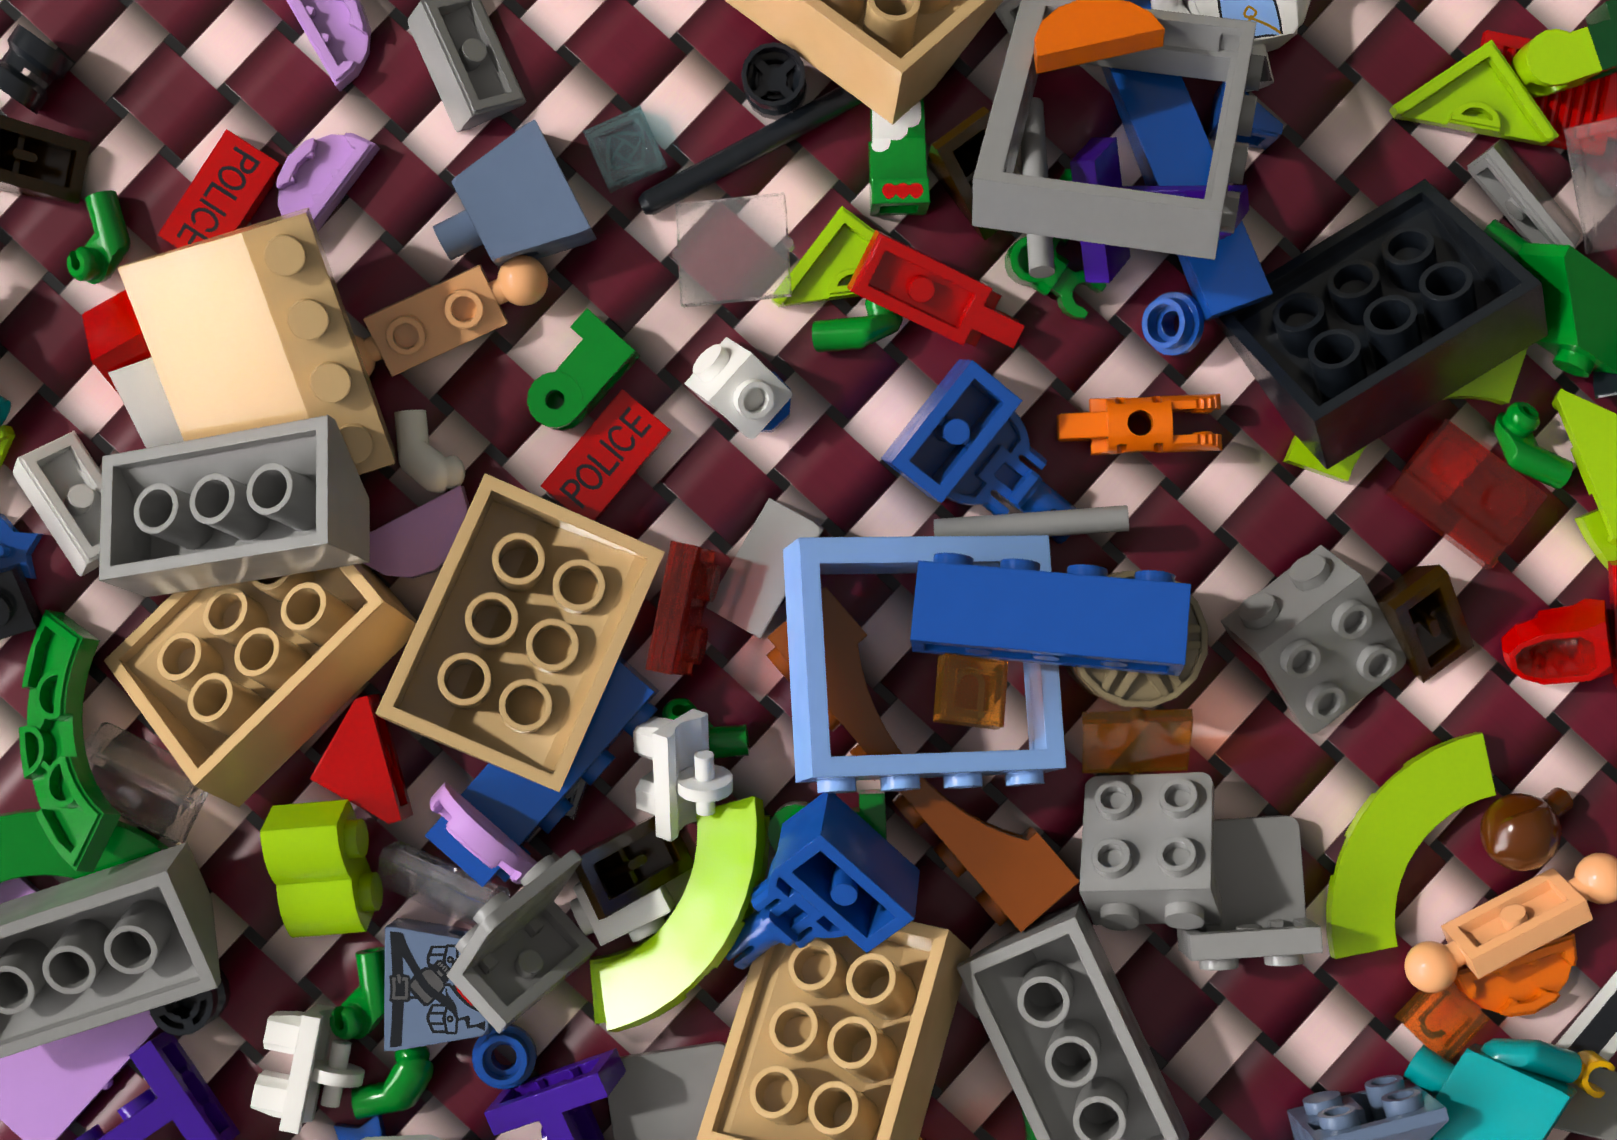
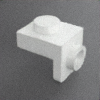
[684,337,792,439]
[570,881,675,946]

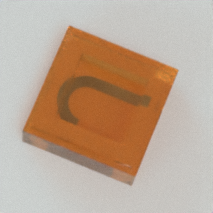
[933,653,1008,730]
[1394,983,1490,1062]

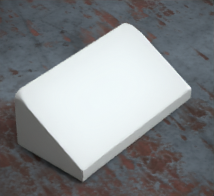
[13,431,102,576]

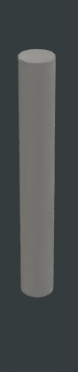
[1021,97,1055,278]
[934,505,1129,537]

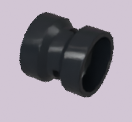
[0,24,74,114]
[741,42,807,120]
[150,969,231,1036]

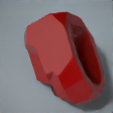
[1501,598,1613,685]

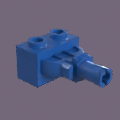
[881,359,1080,544]
[725,793,920,969]

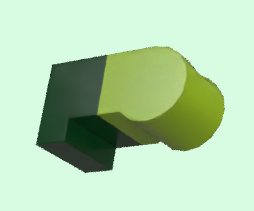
[1511,0,1617,97]

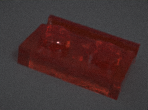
[1385,418,1548,569]
[645,541,721,675]

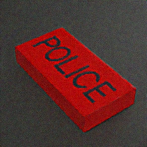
[158,129,283,248]
[541,389,672,521]

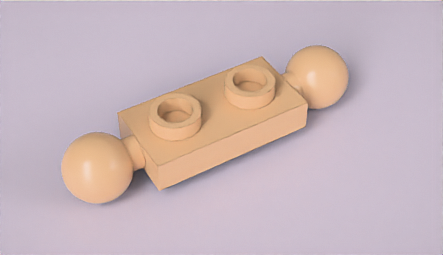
[354,255,548,377]
[1404,853,1617,993]

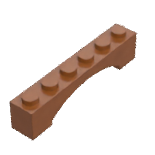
[766,586,1080,932]

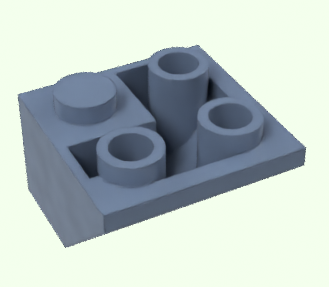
[1287,1075,1449,1140]

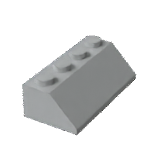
[99,415,370,597]
[0,842,221,1058]
[956,900,1189,1140]

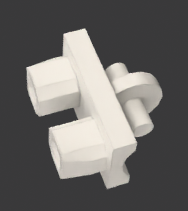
[633,709,733,842]
[250,1004,365,1134]

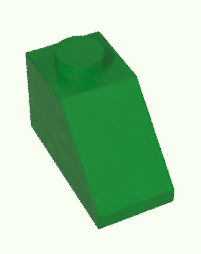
[1518,243,1617,378]

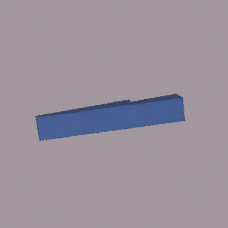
[1101,0,1273,322]

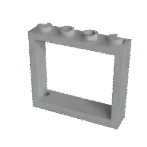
[972,0,1264,260]

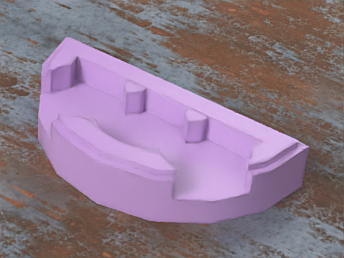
[286,0,371,91]
[276,133,380,232]
[363,485,470,578]
[430,781,538,884]

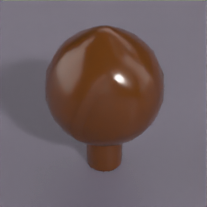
[1480,787,1573,872]

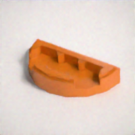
[1034,0,1165,74]
[1454,932,1578,1017]

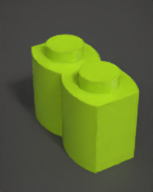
[260,799,383,938]

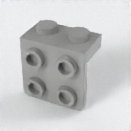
[1221,545,1406,734]
[1079,772,1222,931]
[1177,815,1323,971]
[446,849,597,1034]
[608,1041,726,1140]

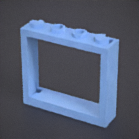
[783,535,1066,794]

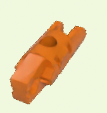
[1056,393,1222,455]

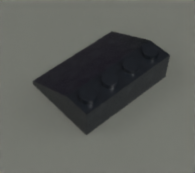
[1214,179,1548,469]

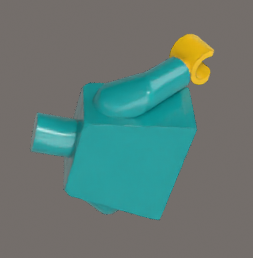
[1403,1038,1615,1140]

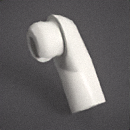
[394,410,465,493]

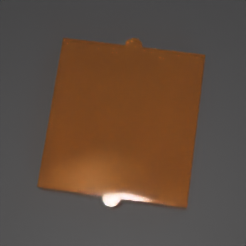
[1082,708,1193,775]

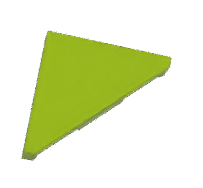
[1388,40,1559,146]
[771,206,875,307]
[1551,389,1617,547]

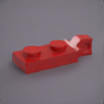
[847,230,1025,349]

